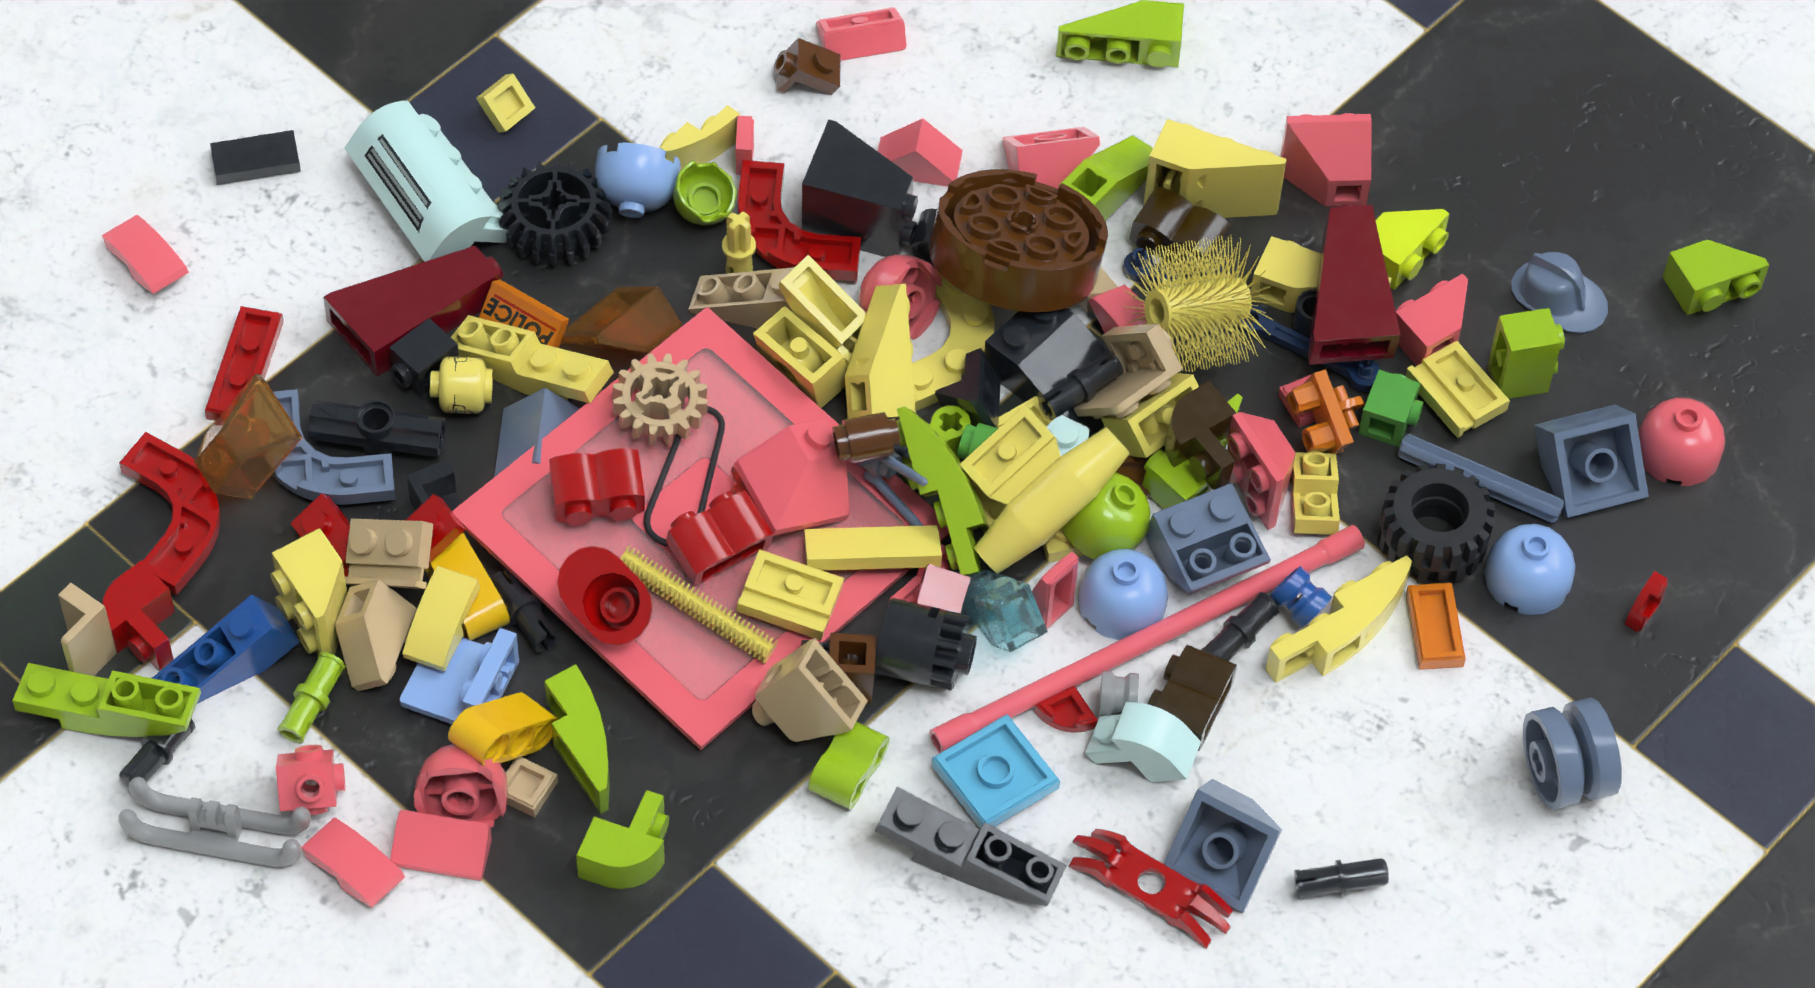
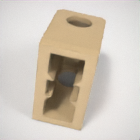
[752,638,868,742]

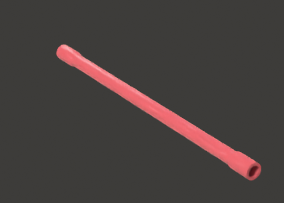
[929,525,1365,753]

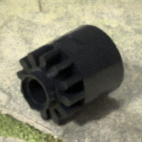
[875,598,977,691]

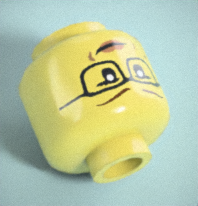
[430,356,493,414]

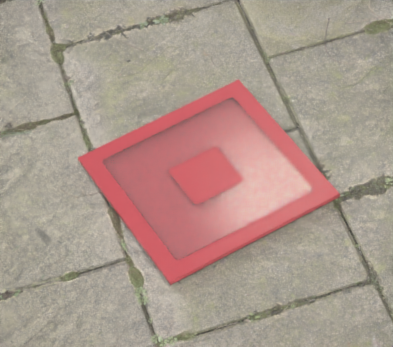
[452,307,950,750]

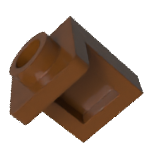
[774,38,841,95]

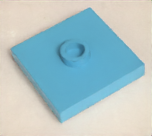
[931,714,1060,828]

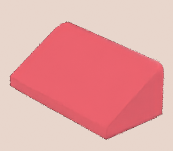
[816,7,907,61]
[390,810,492,881]

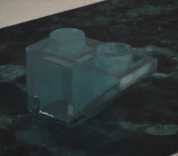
[962,570,1048,652]

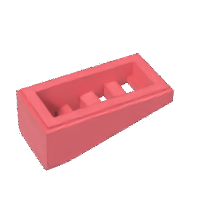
[1020,552,1078,631]

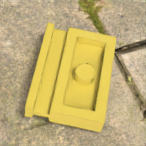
[1406,341,1510,438]
[736,549,844,641]

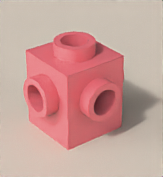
[276,745,346,815]

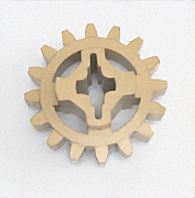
[612,353,708,445]

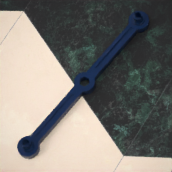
[1123,248,1381,392]

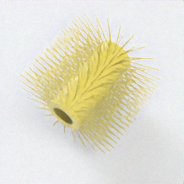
[1124,235,1273,374]

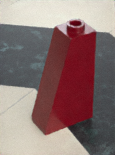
[1307,204,1401,365]
[323,246,504,377]

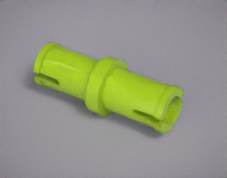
[277,652,346,744]

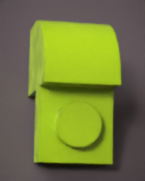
[576,790,669,889]

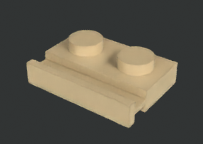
[345,519,433,589]

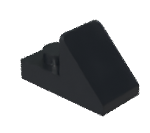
[935,348,1001,428]

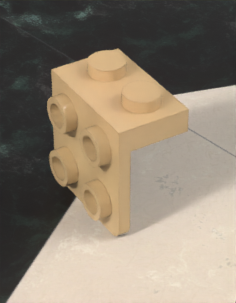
[1073,324,1183,419]

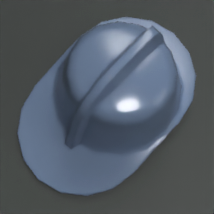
[1511,252,1608,334]

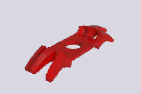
[1069,829,1233,949]

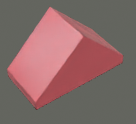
[878,118,963,187]

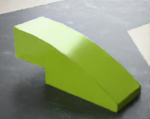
[544,664,610,814]

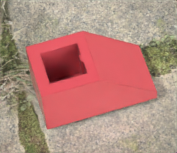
[1396,274,1468,366]

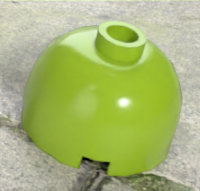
[1062,472,1151,559]

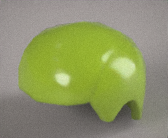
[672,160,737,225]

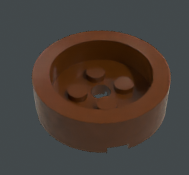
[929,169,1108,312]

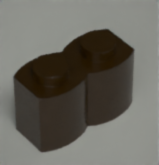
[1129,187,1231,276]
[1148,645,1237,751]

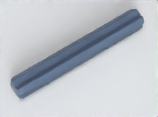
[1398,434,1564,523]

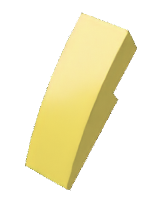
[778,255,866,368]

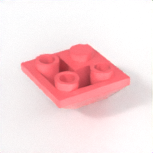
[1280,113,1372,207]
[1227,412,1296,530]

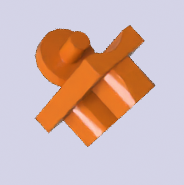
[1286,369,1365,455]

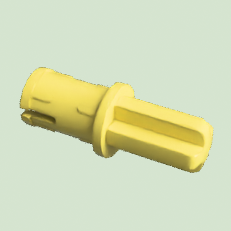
[722,212,756,273]

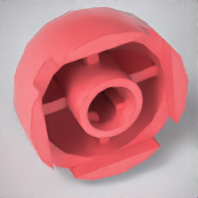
[859,255,942,340]
[1638,397,1725,486]
[414,744,508,828]

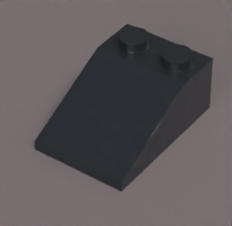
[984,308,1112,436]

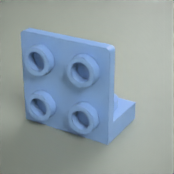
[400,628,519,724]

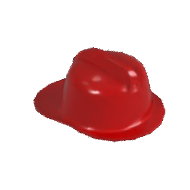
[557,546,653,646]

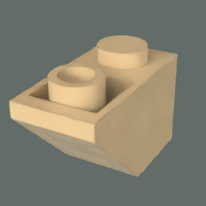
[335,579,417,691]

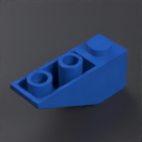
[152,594,300,704]

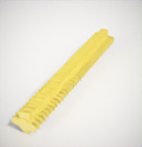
[620,546,778,664]

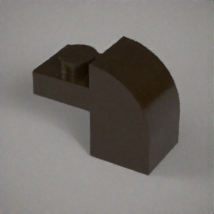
[1165,381,1236,490]

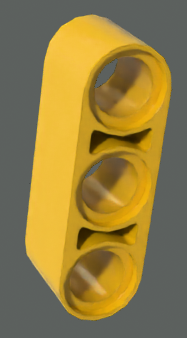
[424,533,510,641]
[448,692,559,766]

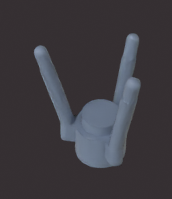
[857,445,928,526]

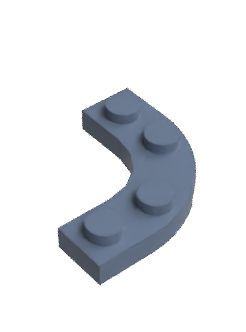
[254,389,396,505]

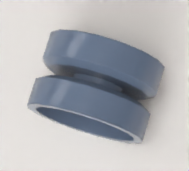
[1523,697,1622,810]

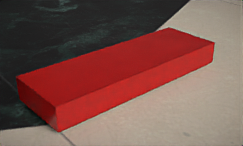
[205,306,284,427]

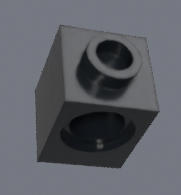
[389,318,459,398]

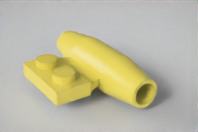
[959,404,1130,574]

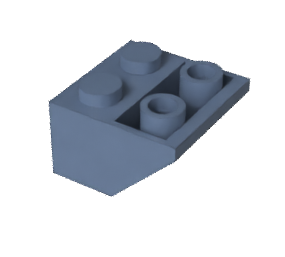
[1145,483,1271,594]

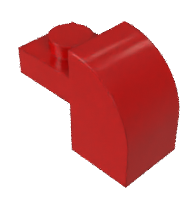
[102,560,175,671]

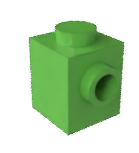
[1358,370,1424,447]

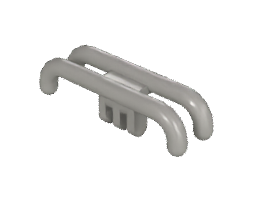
[118,777,311,867]

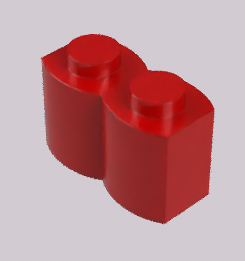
[549,448,645,525]
[666,490,773,586]

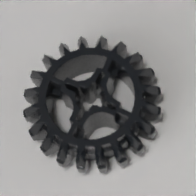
[497,159,613,267]

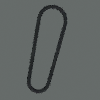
[644,406,725,546]

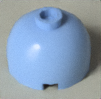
[595,143,681,218]
[1484,524,1575,615]
[1078,549,1168,640]

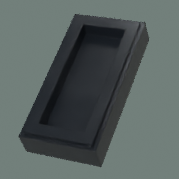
[210,130,301,185]

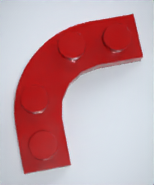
[738,160,861,282]
[119,431,220,596]
[290,493,466,577]

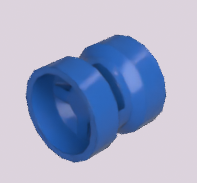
[1269,565,1332,628]

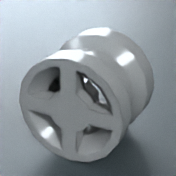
[1099,671,1139,716]

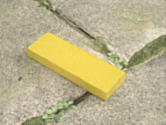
[804,525,942,571]

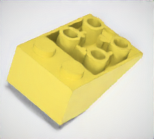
[1143,119,1287,218]

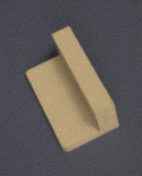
[58,582,117,676]

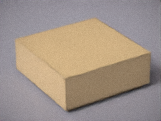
[506,757,558,818]

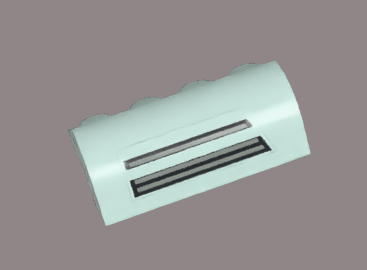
[344,101,507,262]

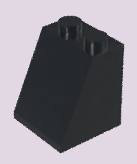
[802,119,918,257]

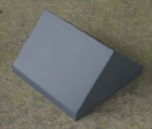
[494,388,580,477]

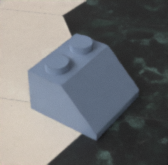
[1534,404,1649,518]

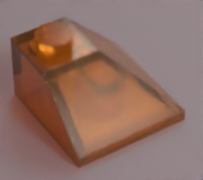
[561,286,683,354]
[194,374,303,499]

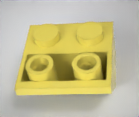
[270,528,347,656]

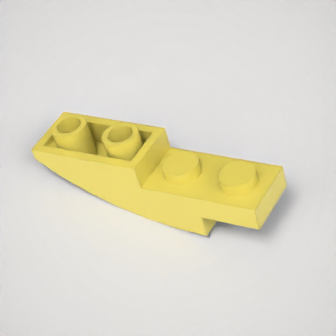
[451,315,614,403]
[1265,555,1412,683]

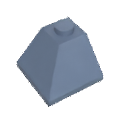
[1164,779,1282,913]

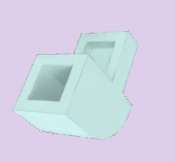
[1085,702,1201,782]

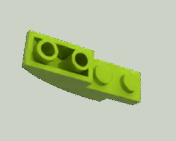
[896,407,989,577]
[12,663,201,737]

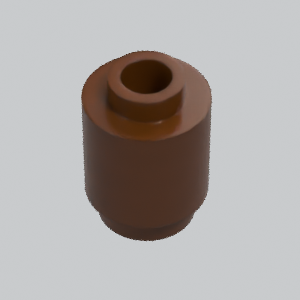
[832,412,900,464]

